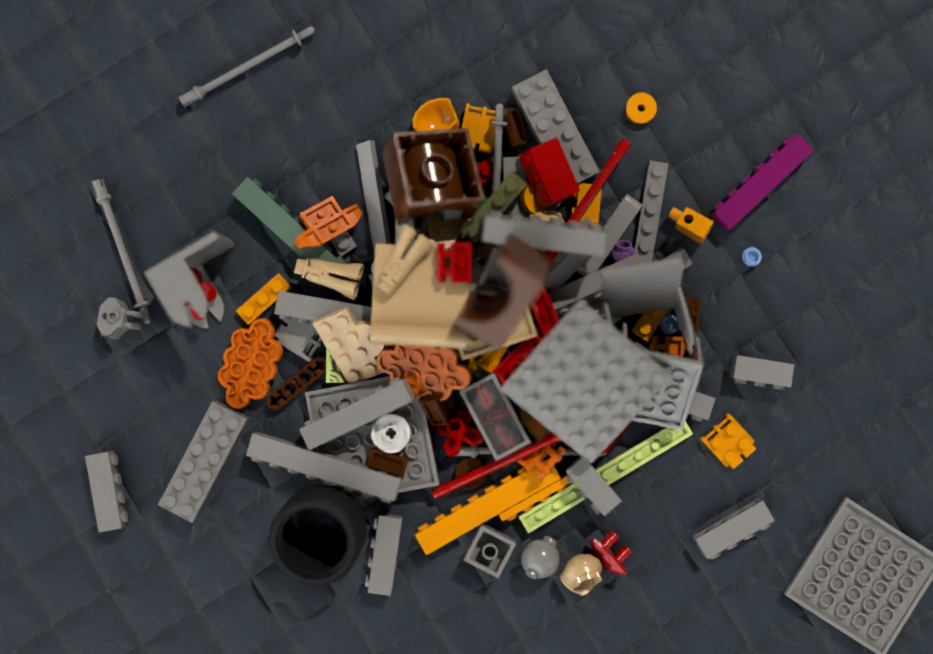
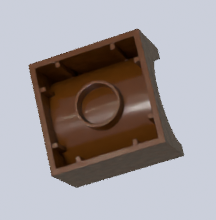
[382,128,485,226]
[456,233,551,351]

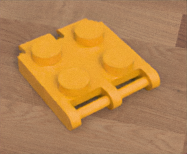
[462,103,496,154]
[700,413,756,469]

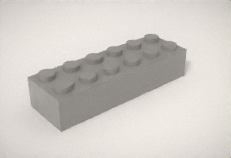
[512,69,599,184]
[483,210,607,257]
[158,401,251,523]

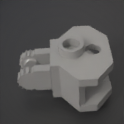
[97,297,144,339]

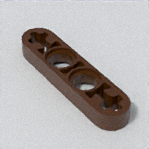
[266,357,326,410]

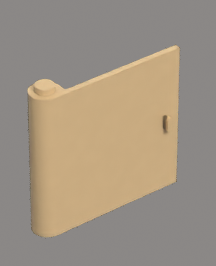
[369,244,470,349]

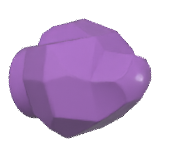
[611,240,635,263]

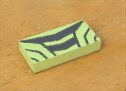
[326,347,346,383]

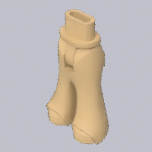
[377,224,436,294]
[294,258,364,300]

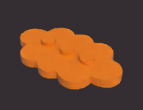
[218,318,283,409]
[376,345,472,400]

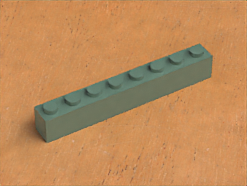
[232,177,362,298]

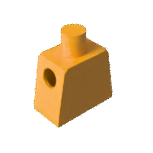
[668,207,713,245]

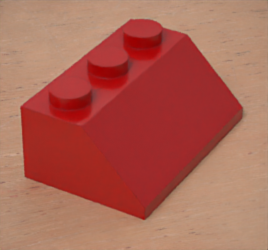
[518,137,580,208]
[493,332,543,384]

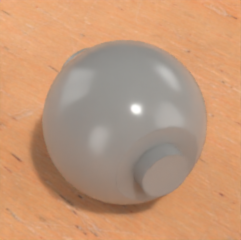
[521,536,560,579]

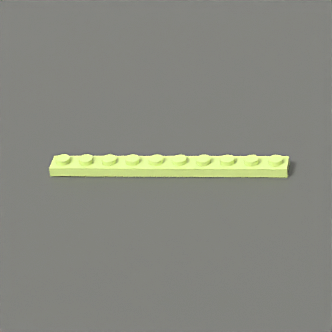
[518,421,693,534]

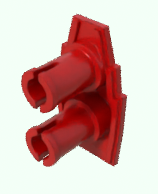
[589,531,632,575]

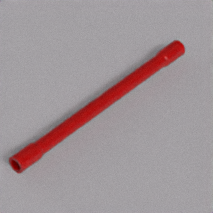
[544,138,631,269]
[431,433,563,499]

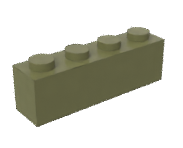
[461,171,528,244]

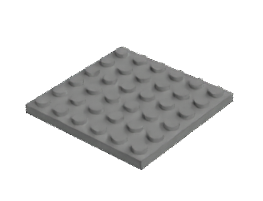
[500,298,672,463]
[305,376,440,500]
[783,496,933,654]

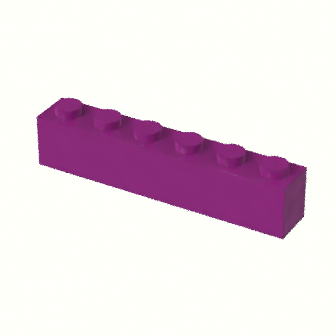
[711,134,814,231]

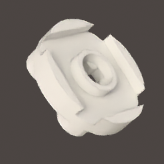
[371,414,411,453]

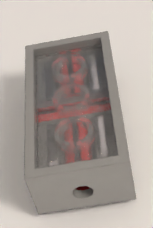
[459,373,531,461]

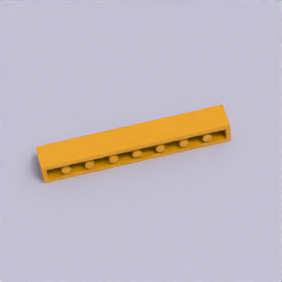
[415,457,561,555]

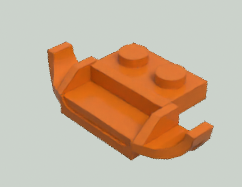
[293,196,362,249]

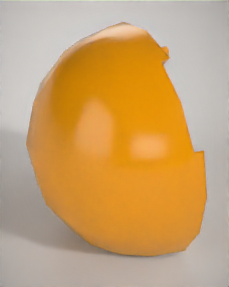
[412,98,460,131]

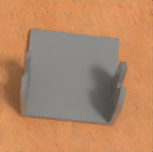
[144,231,235,329]
[600,257,695,352]
[619,322,703,430]

